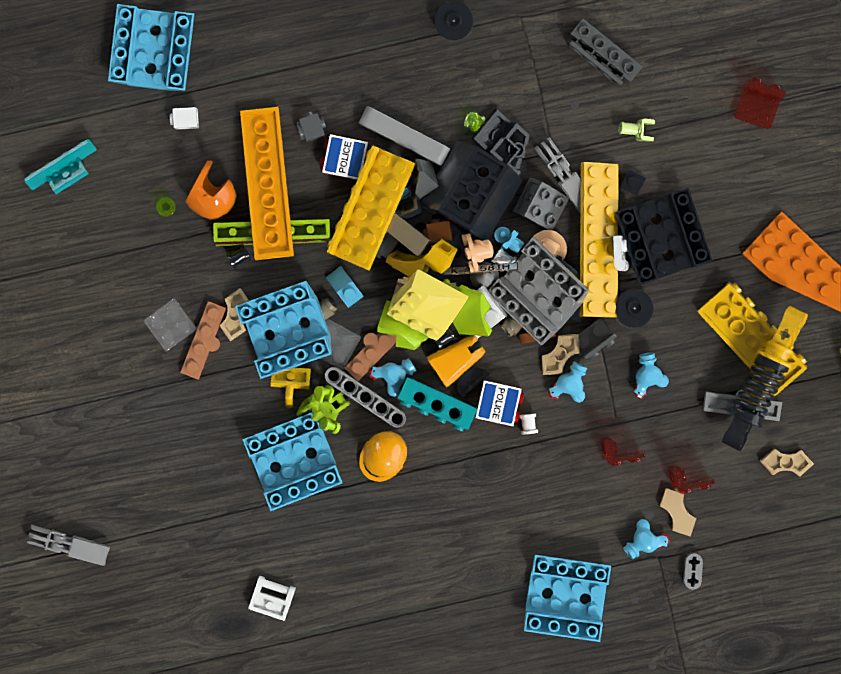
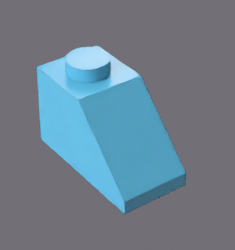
[326,266,364,308]

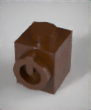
[423,219,452,248]

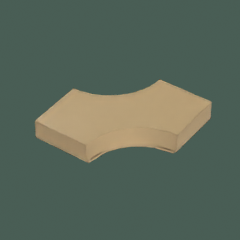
[219,288,249,341]
[542,334,580,375]
[759,448,814,477]
[659,488,696,536]

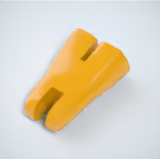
[426,335,486,388]

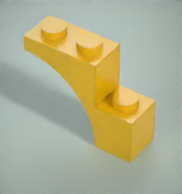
[386,239,458,278]

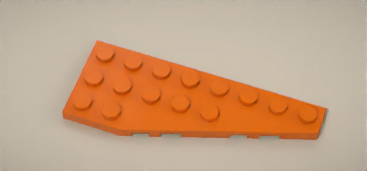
[742,212,841,312]

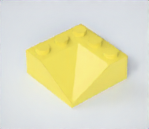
[387,269,469,341]

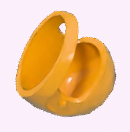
[359,431,407,482]

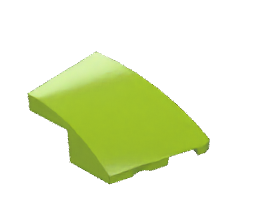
[443,279,492,336]
[377,300,429,350]

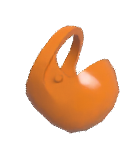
[185,160,236,219]

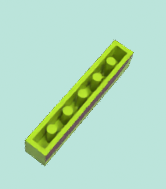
[213,219,331,246]

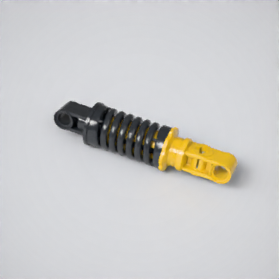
[722,306,808,451]

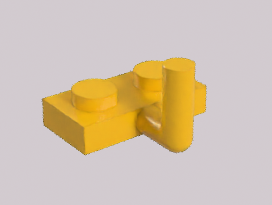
[271,368,311,408]

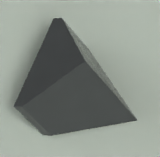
[410,159,439,199]

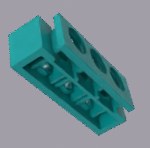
[398,377,478,432]

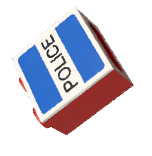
[320,134,368,181]
[475,380,524,426]

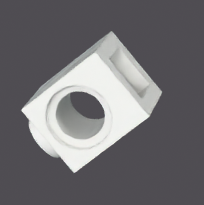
[170,107,199,130]

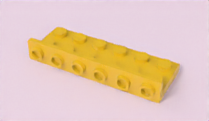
[327,146,415,271]
[697,281,807,396]

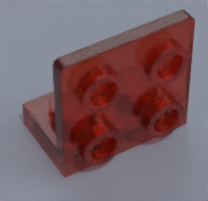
[600,437,646,466]
[668,465,715,494]

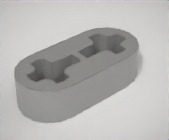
[683,552,703,590]

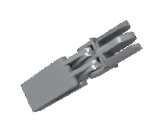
[534,137,581,213]
[26,524,110,566]

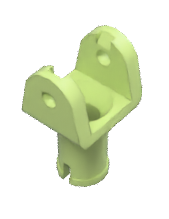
[619,119,655,142]

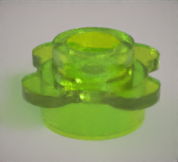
[464,112,486,132]

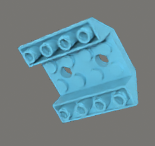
[108,4,195,91]
[235,281,332,379]
[243,412,343,511]
[524,555,611,642]

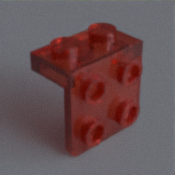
[735,78,786,129]

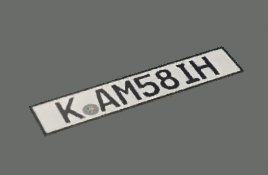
[443,262,518,275]

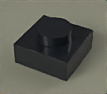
[620,170,646,196]
[399,194,422,220]

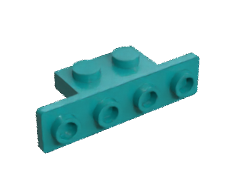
[24,139,97,194]

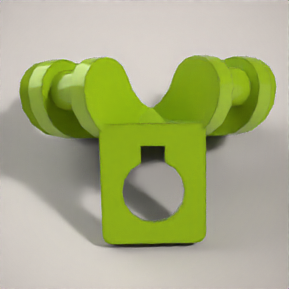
[296,385,351,434]

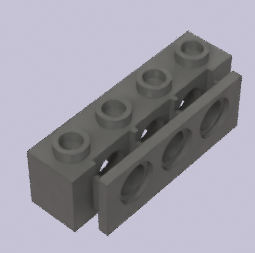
[568,19,643,88]

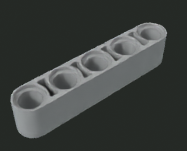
[358,106,450,166]
[325,367,406,427]

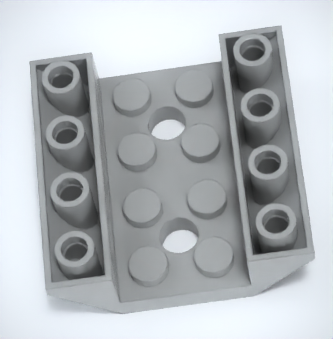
[488,237,589,345]

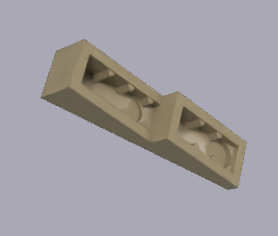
[387,212,431,256]

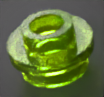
[156,197,176,216]

